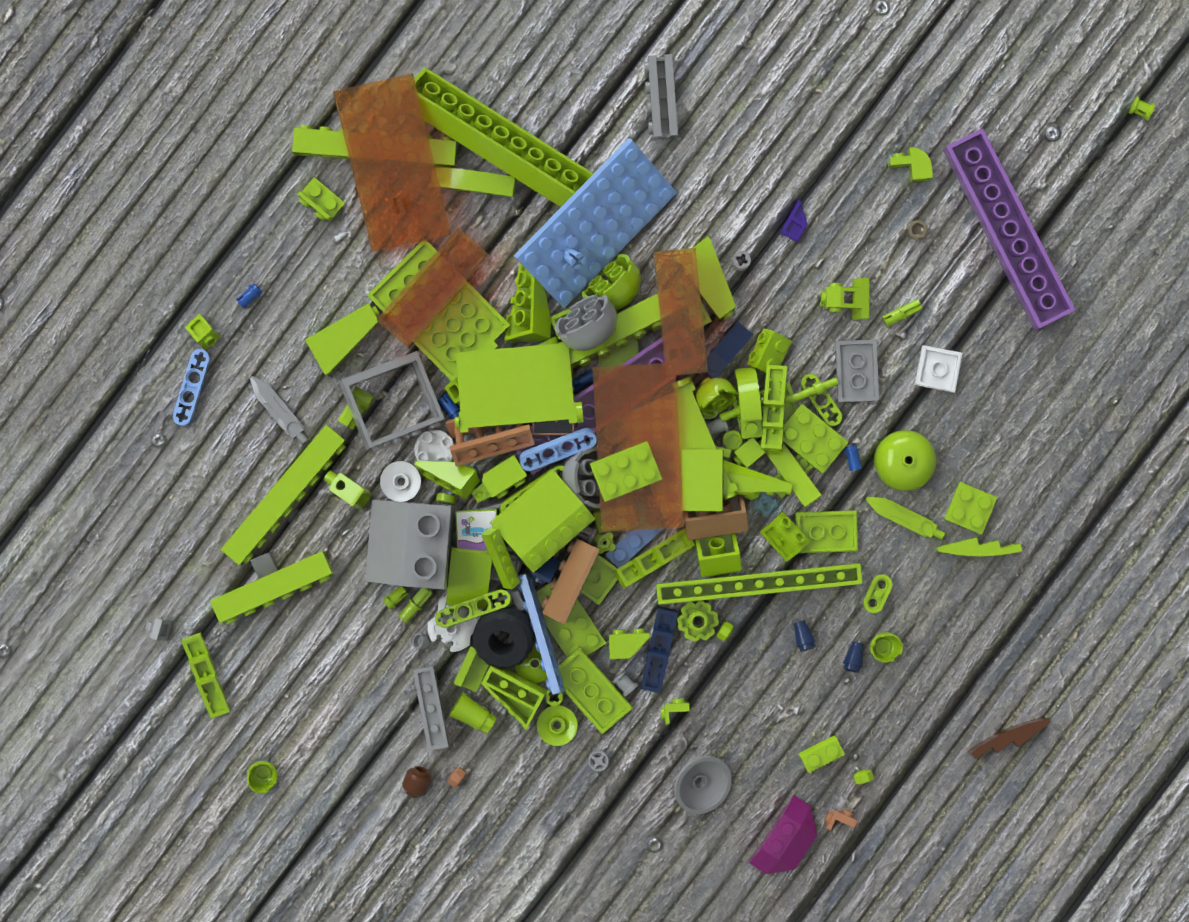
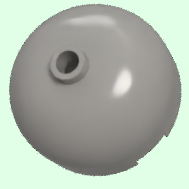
[555,294,617,351]
[562,447,612,508]

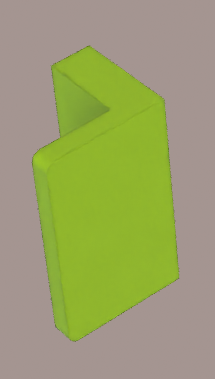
[453,645,489,692]

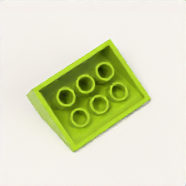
[489,469,595,573]

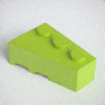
[481,665,547,730]

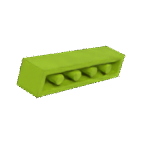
[481,527,520,590]

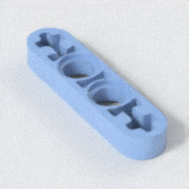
[173,349,211,426]
[519,428,597,471]

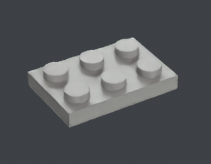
[835,340,879,402]

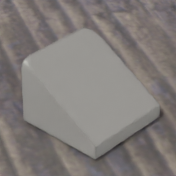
[250,552,278,579]

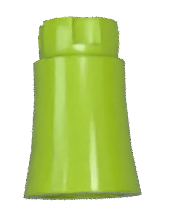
[448,692,497,734]

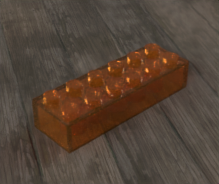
[377,228,490,348]
[653,248,708,377]

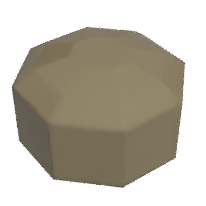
[907,220,928,241]

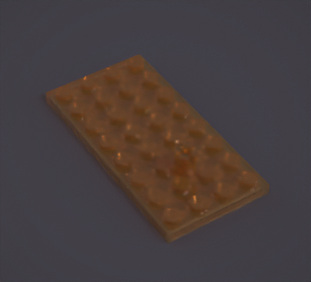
[333,73,451,252]
[592,363,684,532]

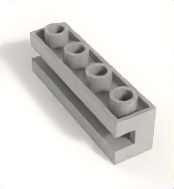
[644,54,678,140]
[413,665,450,751]

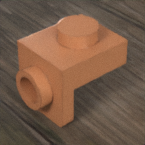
[824,808,858,831]

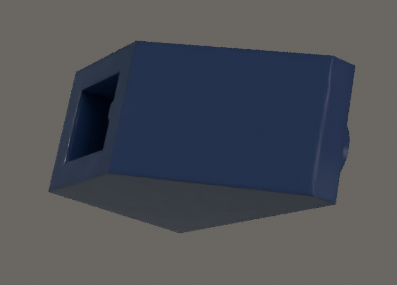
[531,557,561,585]

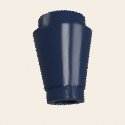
[794,620,816,652]
[843,641,864,673]

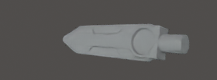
[250,376,308,445]

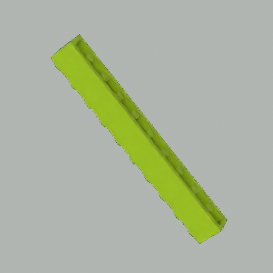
[656,563,862,605]

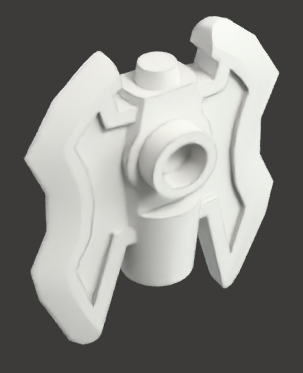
[428,595,483,652]

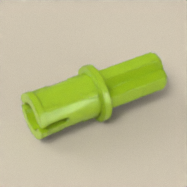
[882,299,923,328]
[398,588,433,623]

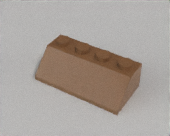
[541,539,600,625]

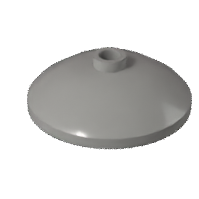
[674,756,732,814]

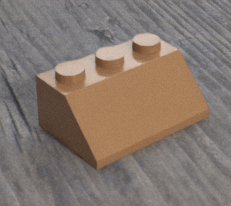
[683,495,748,540]

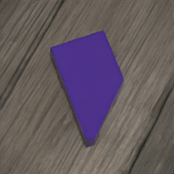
[780,200,808,243]

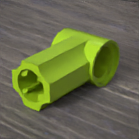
[338,386,374,430]

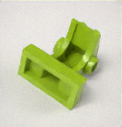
[820,278,869,320]

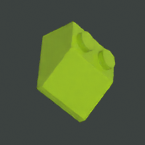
[695,533,742,577]

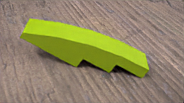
[431,166,517,198]
[761,365,788,451]
[613,528,695,589]
[934,537,1023,557]
[181,632,230,719]

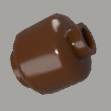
[402,766,432,798]

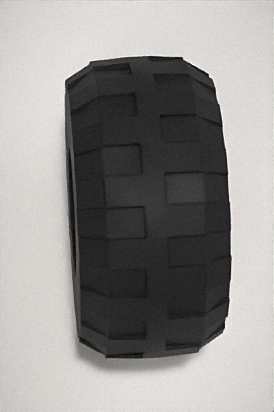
[472,607,535,669]

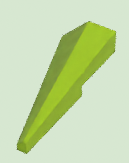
[723,460,793,495]

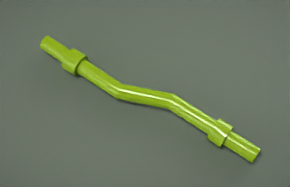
[719,377,839,422]

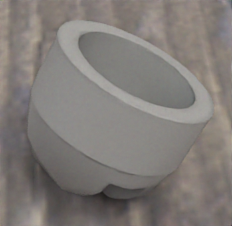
[412,633,430,650]

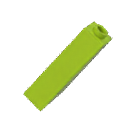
[675,236,736,320]
[305,303,381,376]

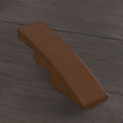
[968,717,1051,759]

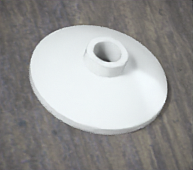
[380,461,421,502]

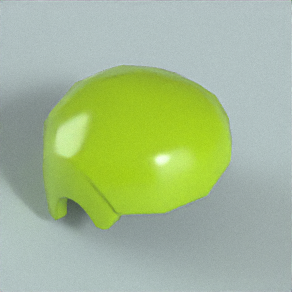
[870,632,903,663]
[246,761,278,794]

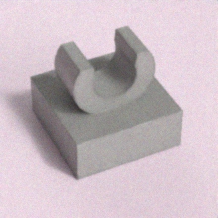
[145,618,172,641]

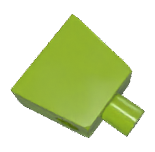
[324,470,374,510]

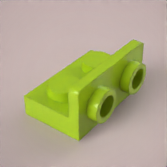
[298,177,346,222]
[760,512,810,562]

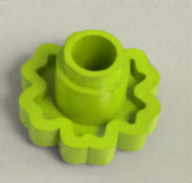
[677,600,719,642]

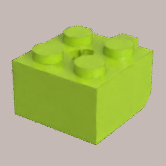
[471,455,528,503]

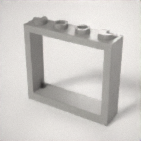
[339,351,445,452]

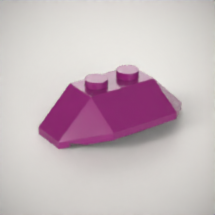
[749,794,817,874]

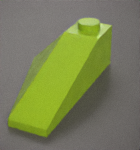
[505,263,551,342]

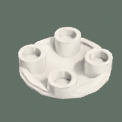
[415,430,454,462]

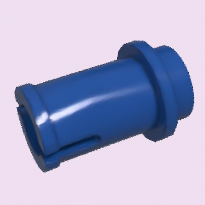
[236,283,262,309]
[572,369,597,392]
[438,394,460,419]
[844,445,862,471]

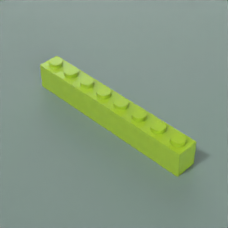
[292,125,457,168]
[220,425,346,565]

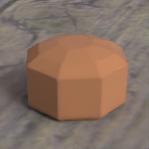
[448,767,466,788]

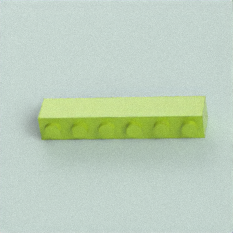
[210,551,334,625]

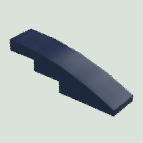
[641,606,678,693]

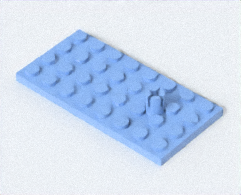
[514,138,677,308]

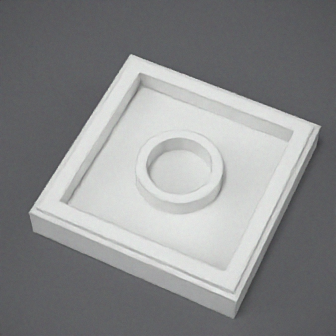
[914,345,963,393]

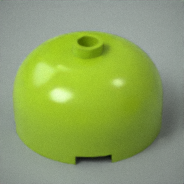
[582,254,642,311]
[874,430,936,491]

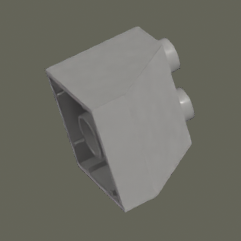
[365,500,455,590]

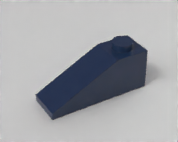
[699,322,753,378]

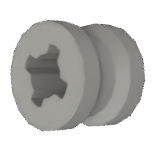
[589,750,609,772]

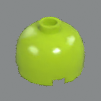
[696,378,738,416]

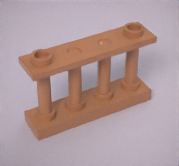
[445,419,535,466]

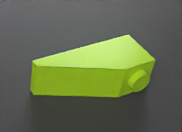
[414,461,480,500]

